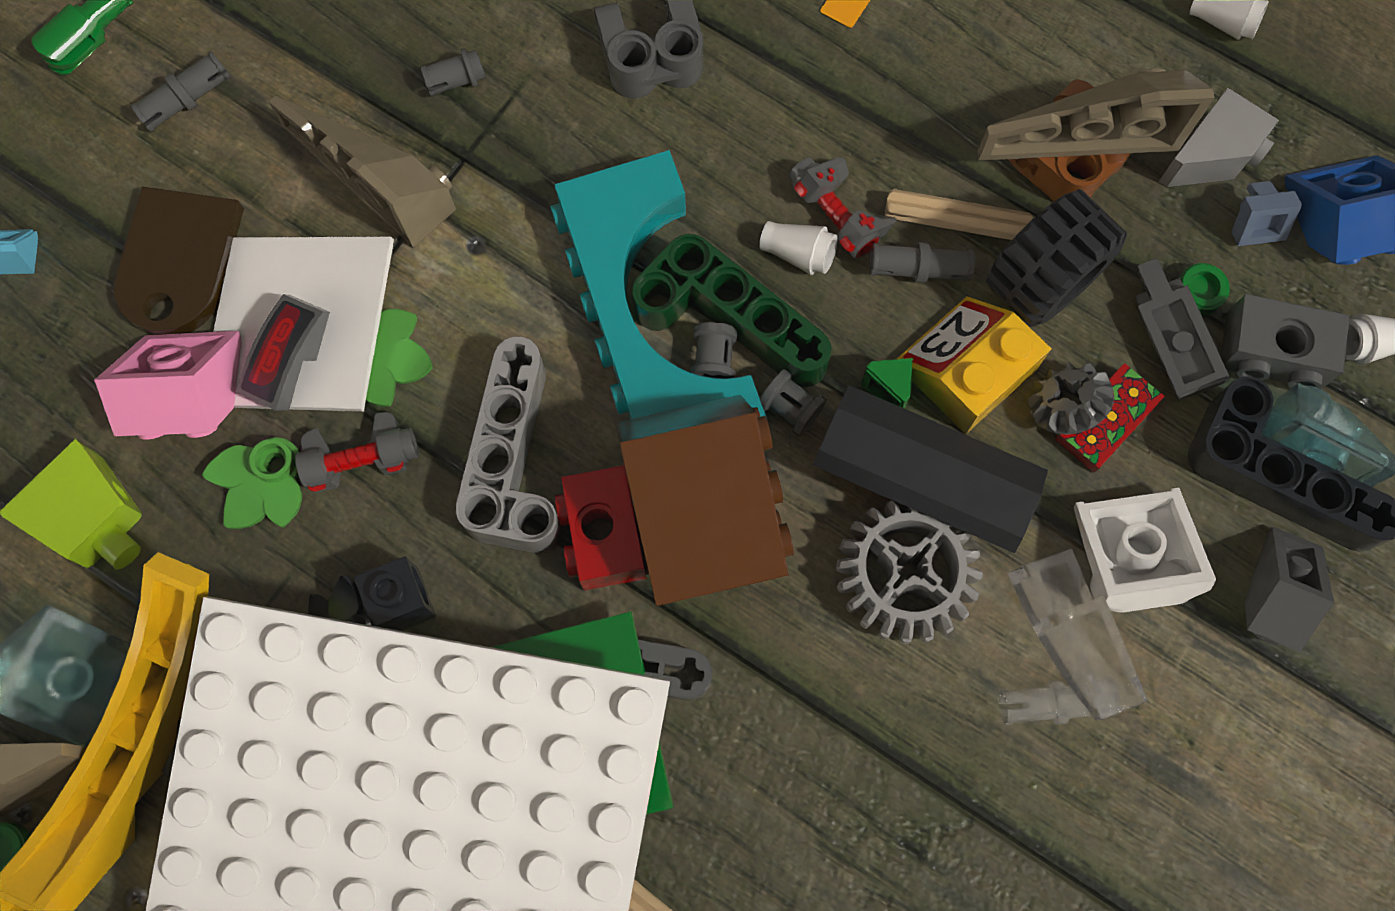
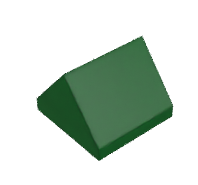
[861,358,913,409]

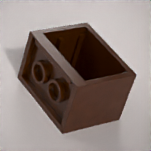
[615,395,794,606]

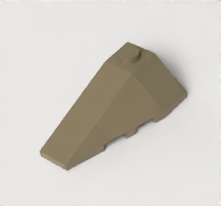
[977,68,1215,161]
[269,96,456,248]

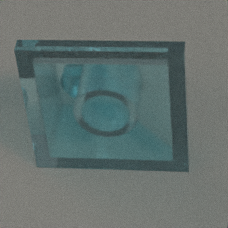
[1262,383,1395,487]
[0,604,131,747]

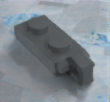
[1135,258,1230,401]

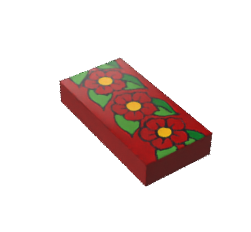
[1055,363,1165,473]

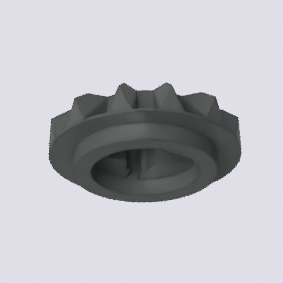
[1027,362,1114,435]

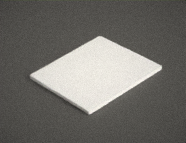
[213,237,394,412]

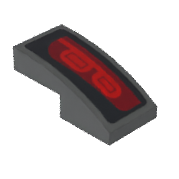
[235,294,330,411]

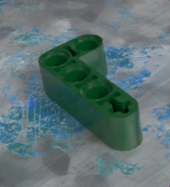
[632,234,832,388]

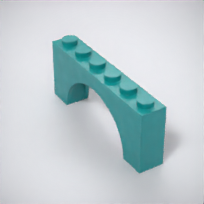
[550,150,768,422]

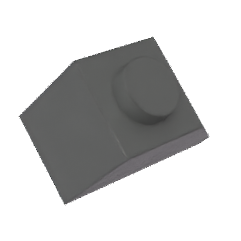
[1244,526,1334,652]

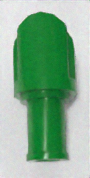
[31,0,134,75]

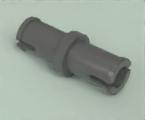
[130,51,231,132]
[869,242,975,283]

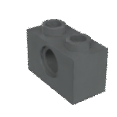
[1221,294,1350,391]

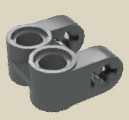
[593,0,703,99]

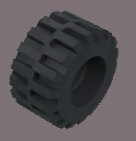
[986,189,1127,327]

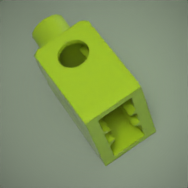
[0,439,142,570]

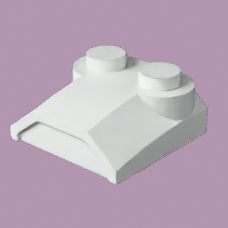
[1074,488,1216,612]

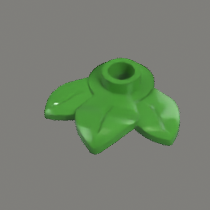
[366,309,433,407]
[202,437,302,529]

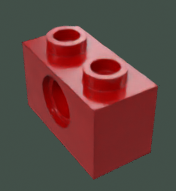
[555,465,646,591]

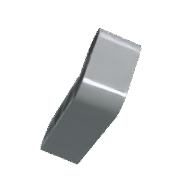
[456,337,562,553]

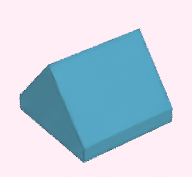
[0,229,38,274]

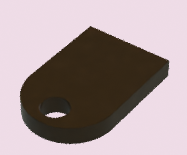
[114,186,244,335]

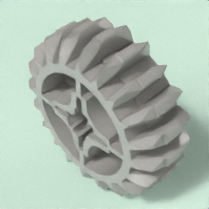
[835,500,983,644]

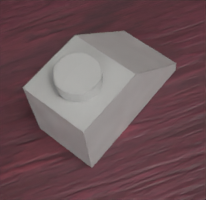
[1159,88,1279,187]

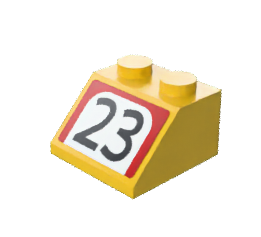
[897,296,1052,435]

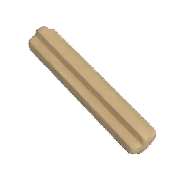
[885,189,1033,240]

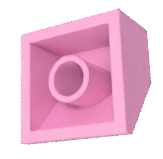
[94,331,241,440]

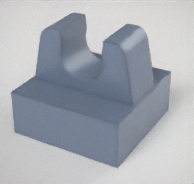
[1231,181,1302,246]

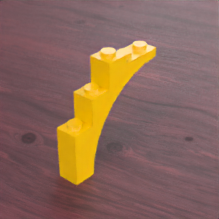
[0,552,209,911]

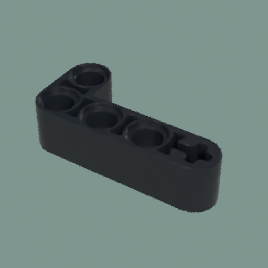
[1188,376,1395,552]

